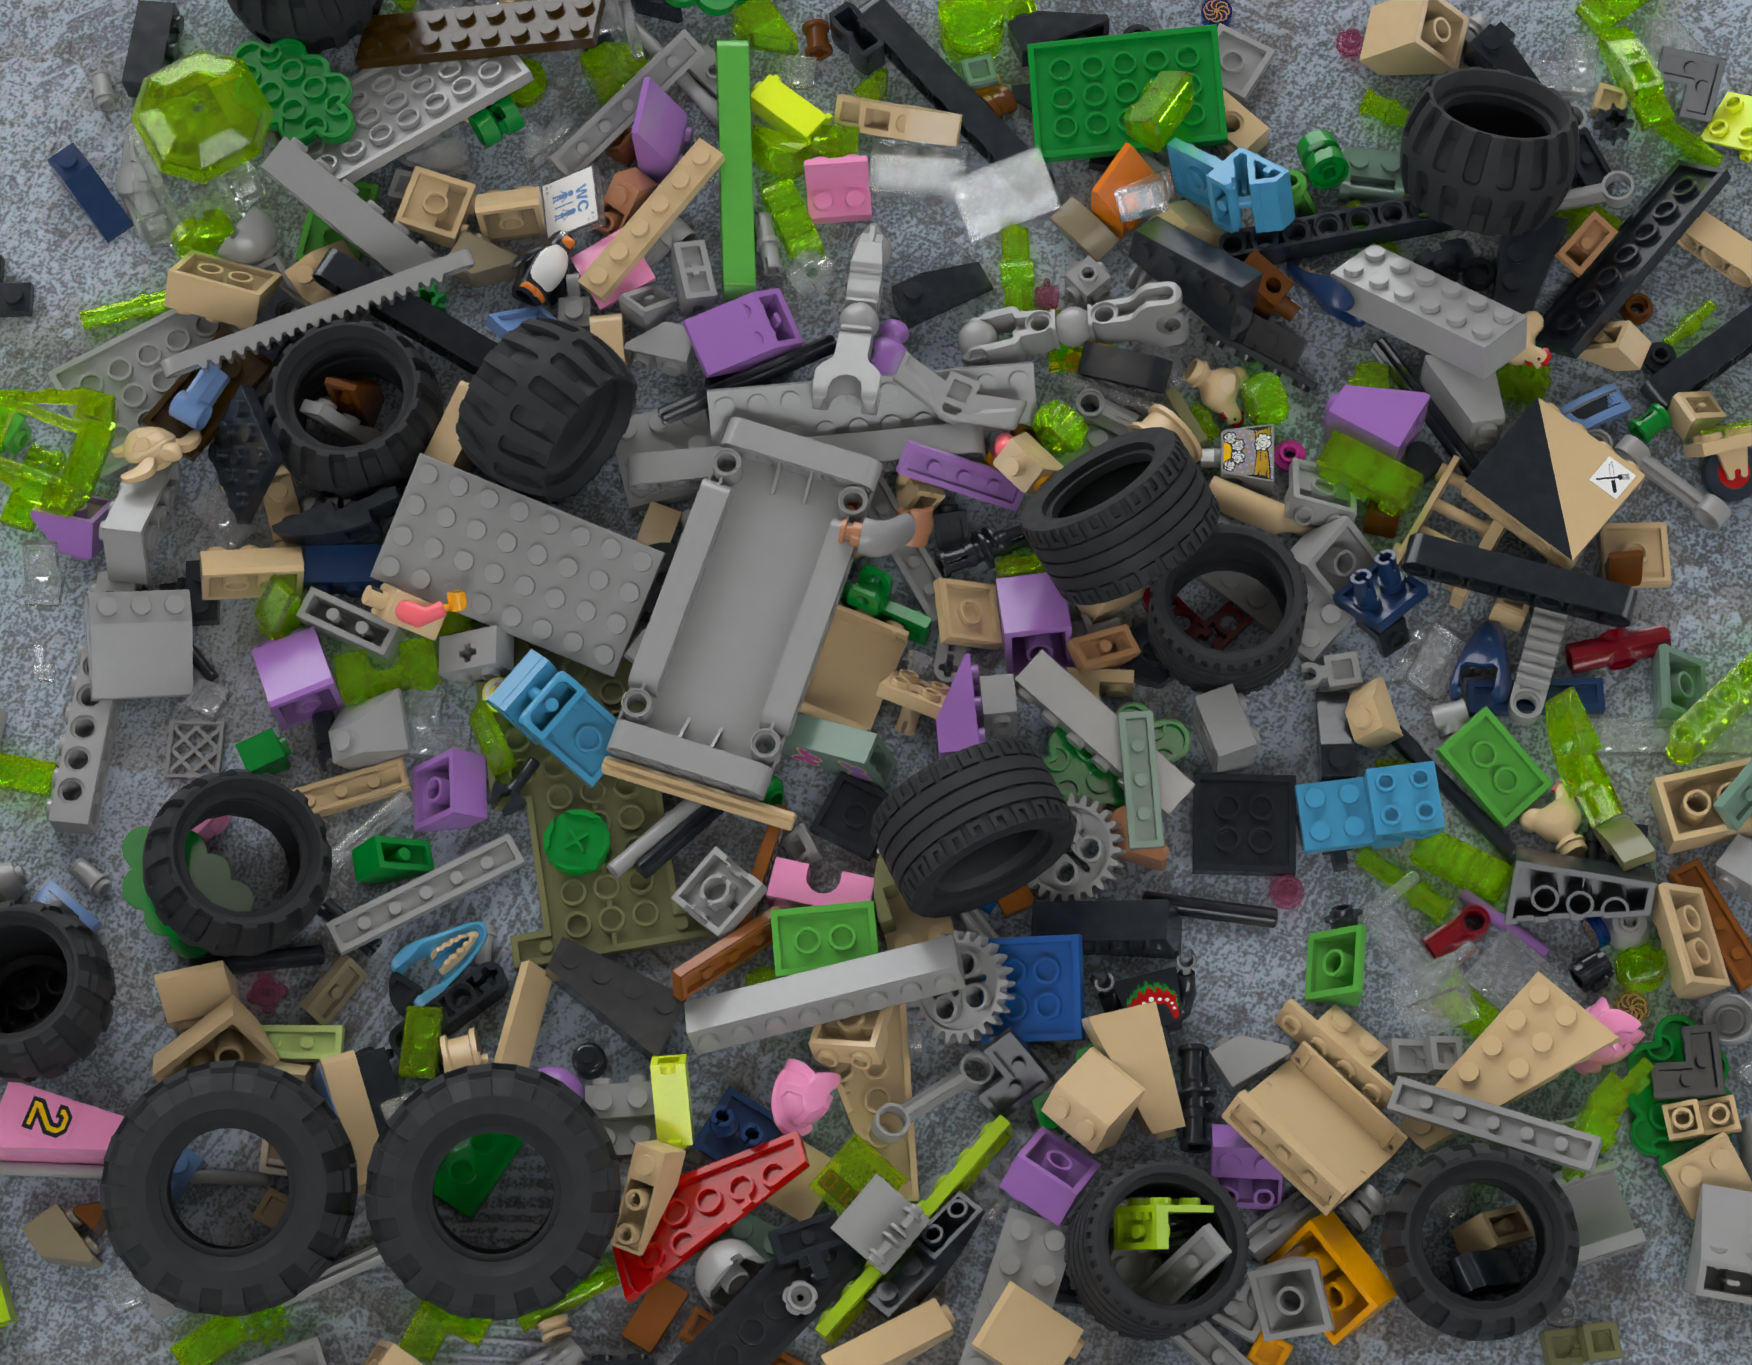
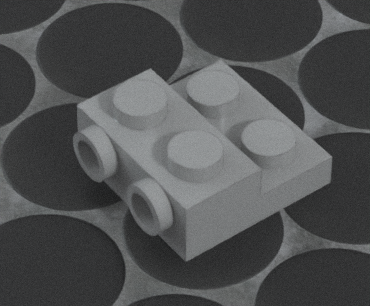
[1285,457,1357,526]
[585,1075,657,1158]

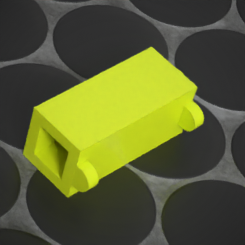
[750,74,834,153]
[650,1054,694,1150]

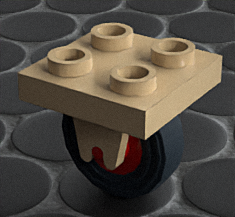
[1683,424,1752,502]

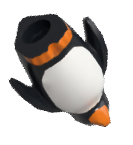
[511,230,575,306]

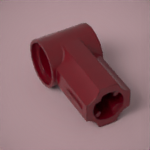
[1422,905,1490,965]

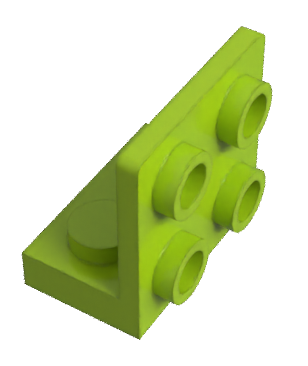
[1114,1197,1214,1250]

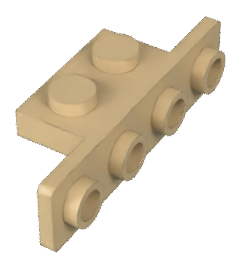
[1274,999,1394,1111]

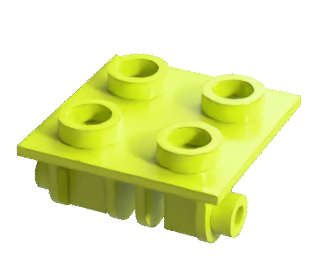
[1699,91,1752,163]

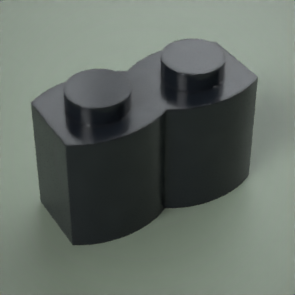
[829,1,885,76]

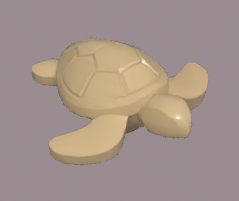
[111,426,202,484]

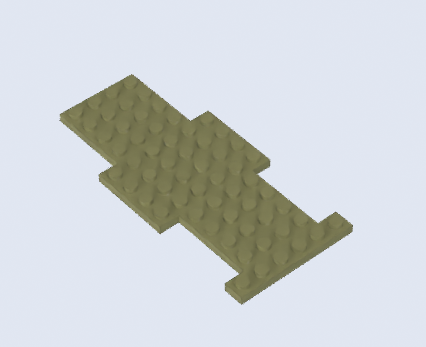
[475,534,718,972]

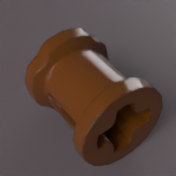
[802,19,833,61]

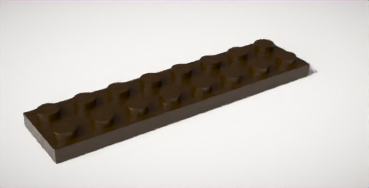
[355,0,606,69]

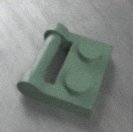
[1338,146,1404,201]

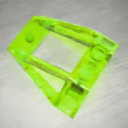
[0,387,116,518]

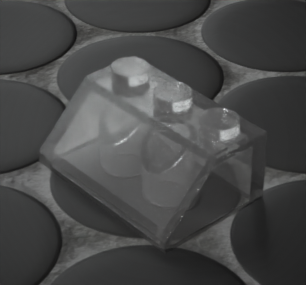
[869,137,970,201]

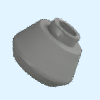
[0,862,30,903]
[1603,916,1651,951]

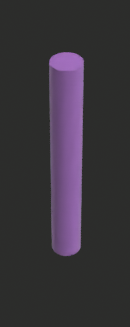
[1458,888,1551,959]

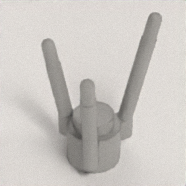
[514,1336,586,1365]

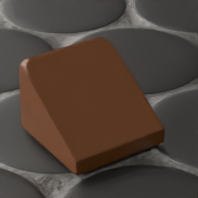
[1363,495,1403,539]
[1604,550,1643,587]

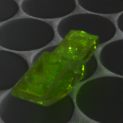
[1595,26,1675,131]
[1545,687,1625,828]
[1562,1057,1655,1183]

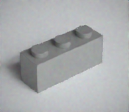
[296,586,407,666]

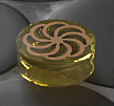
[1612,991,1649,1024]

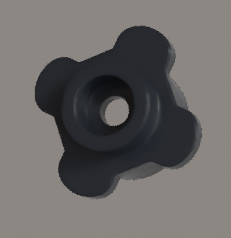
[1324,904,1363,930]

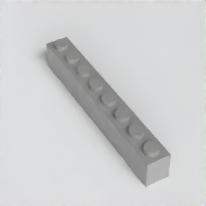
[684,934,966,1055]

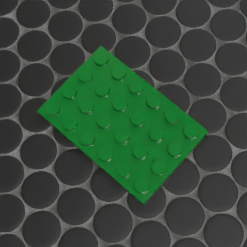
[1027,24,1228,163]

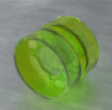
[938,0,1004,64]

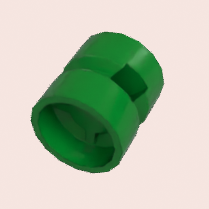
[467,95,525,149]
[1296,129,1349,190]

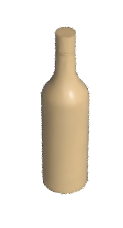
[1209,476,1316,536]

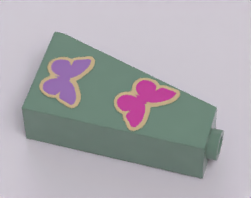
[764,713,897,792]

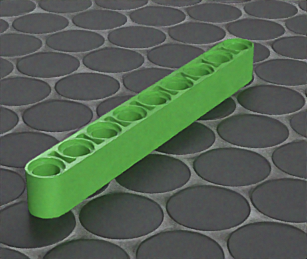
[716,40,756,301]

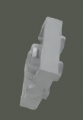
[671,846,768,940]

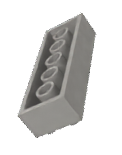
[1330,243,1527,380]

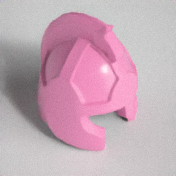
[1572,997,1645,1077]
[771,1059,841,1136]

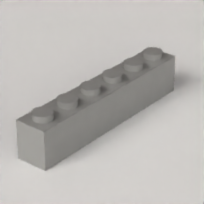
[260,136,435,276]
[1014,649,1196,820]

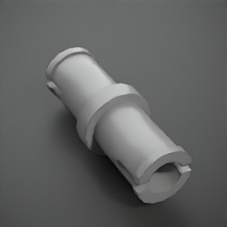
[754,212,784,277]

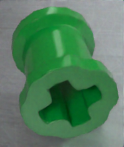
[1627,403,1672,445]

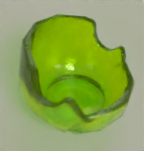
[1614,943,1668,994]

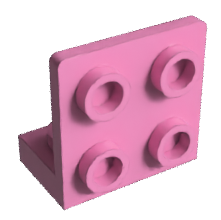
[804,154,872,225]

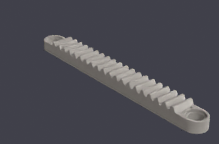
[161,249,475,378]
[1508,428,1613,725]

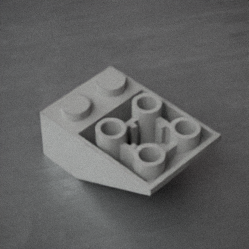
[1684,1183,1752,1305]

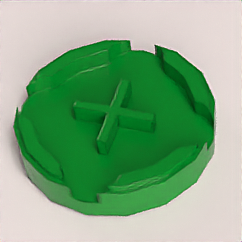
[543,809,611,876]

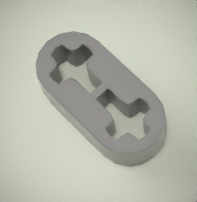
[934,634,968,687]

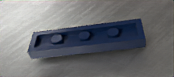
[1465,678,1605,717]

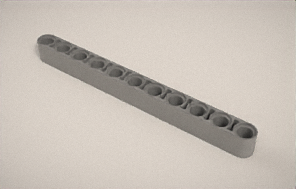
[627,423,987,495]

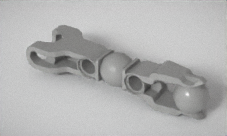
[812,223,892,415]
[958,281,1190,365]

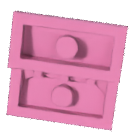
[570,228,656,312]

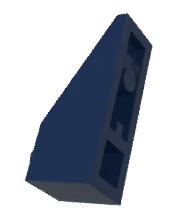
[47,143,134,243]

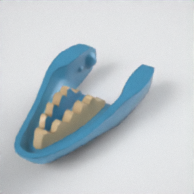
[390,921,488,1009]

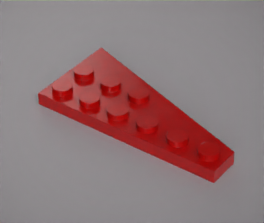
[611,1131,810,1304]

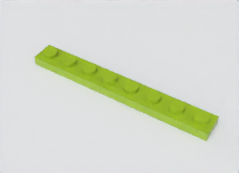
[815,1115,1015,1348]

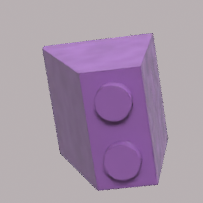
[1322,385,1431,475]
[995,572,1074,679]
[251,626,346,731]

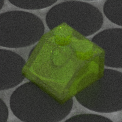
[1124,71,1194,153]

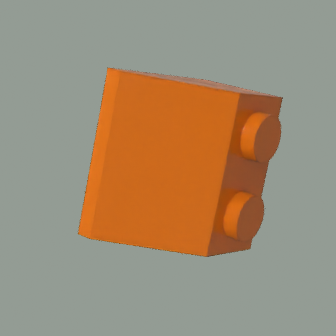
[1091,142,1159,239]

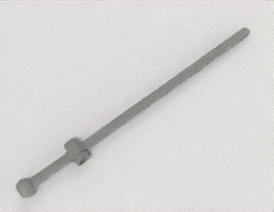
[0,1161,272,1186]

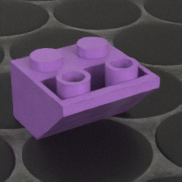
[1210,1124,1283,1210]

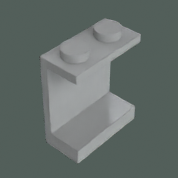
[1552,1159,1647,1269]

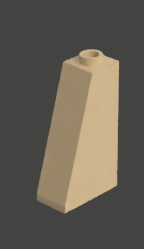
[424,380,474,473]
[1081,1002,1186,1140]
[319,1050,379,1197]
[821,1298,956,1365]

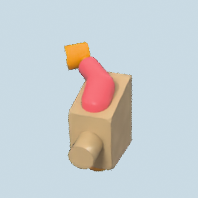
[981,432,1064,495]
[362,583,467,641]

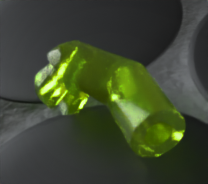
[1190,403,1221,440]

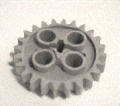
[1028,793,1126,901]
[909,930,1015,1044]

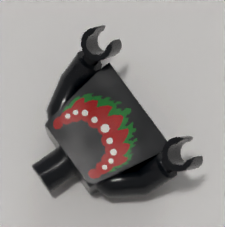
[1090,949,1197,1052]

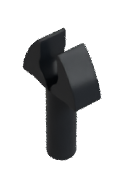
[491,757,540,816]

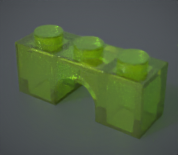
[333,637,443,705]

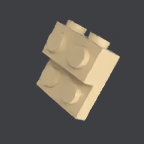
[394,166,477,249]
[808,1006,894,1070]

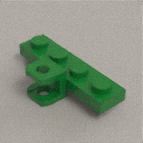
[840,564,932,646]

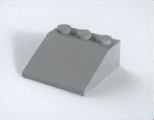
[83,589,193,701]

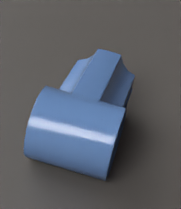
[169,364,230,431]

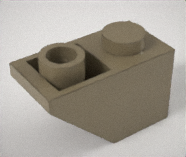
[449,230,521,288]
[21,1203,103,1269]

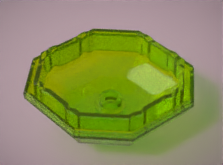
[130,49,274,184]

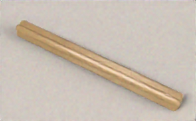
[601,755,797,831]

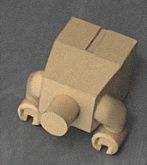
[895,474,946,511]

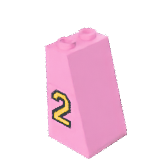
[0,1082,125,1165]

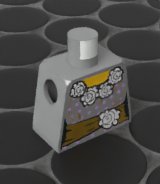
[1200,424,1274,495]

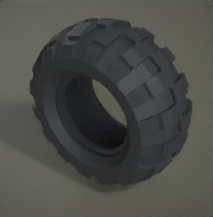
[99,1060,358,1317]
[364,1062,621,1321]

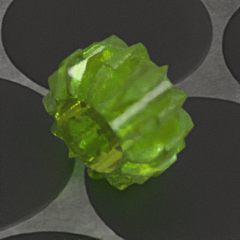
[1496,362,1552,406]
[1241,371,1290,426]
[1032,399,1089,455]

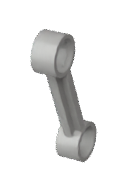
[1556,170,1634,212]
[1613,435,1731,531]
[872,1051,994,1143]

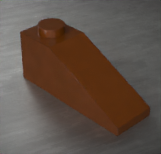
[324,377,385,428]

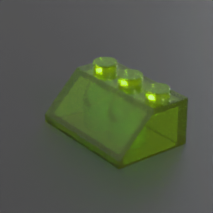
[1315,429,1424,517]

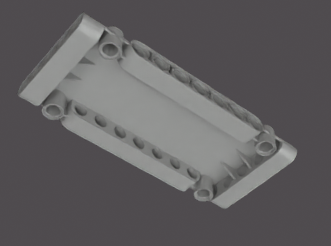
[606,417,883,801]

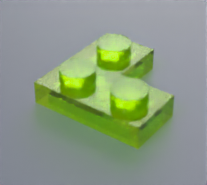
[399,1300,494,1365]

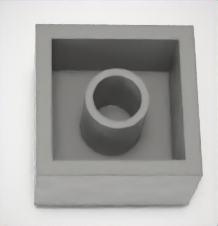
[1191,683,1260,774]

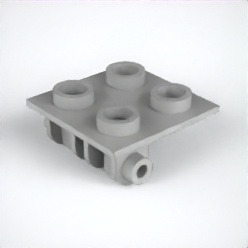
[830,1173,931,1275]

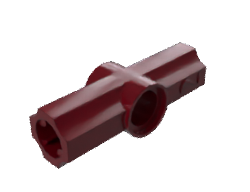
[1565,624,1672,674]

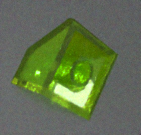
[578,42,666,106]

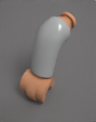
[838,506,935,558]

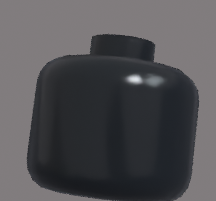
[572,1042,608,1080]

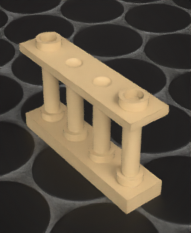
[1392,455,1507,610]

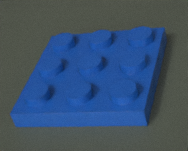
[980,934,1086,1044]

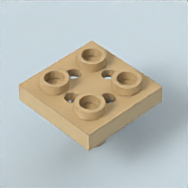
[875,669,950,736]

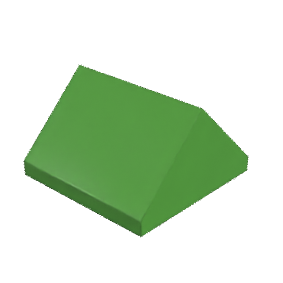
[1305,924,1366,1006]

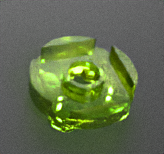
[170,209,235,257]

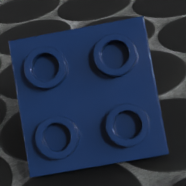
[1332,549,1429,633]
[692,1086,782,1162]

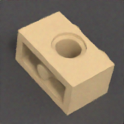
[1216,89,1269,159]

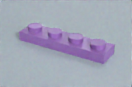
[896,440,1024,512]

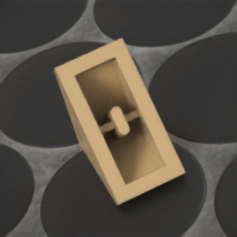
[1667,391,1727,442]

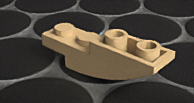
[833,94,963,147]

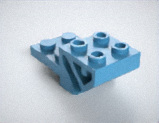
[1167,137,1296,233]
[486,649,618,788]
[1294,761,1445,854]

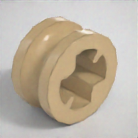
[537,1314,573,1343]

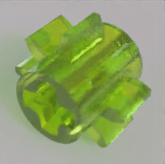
[244,1306,292,1348]

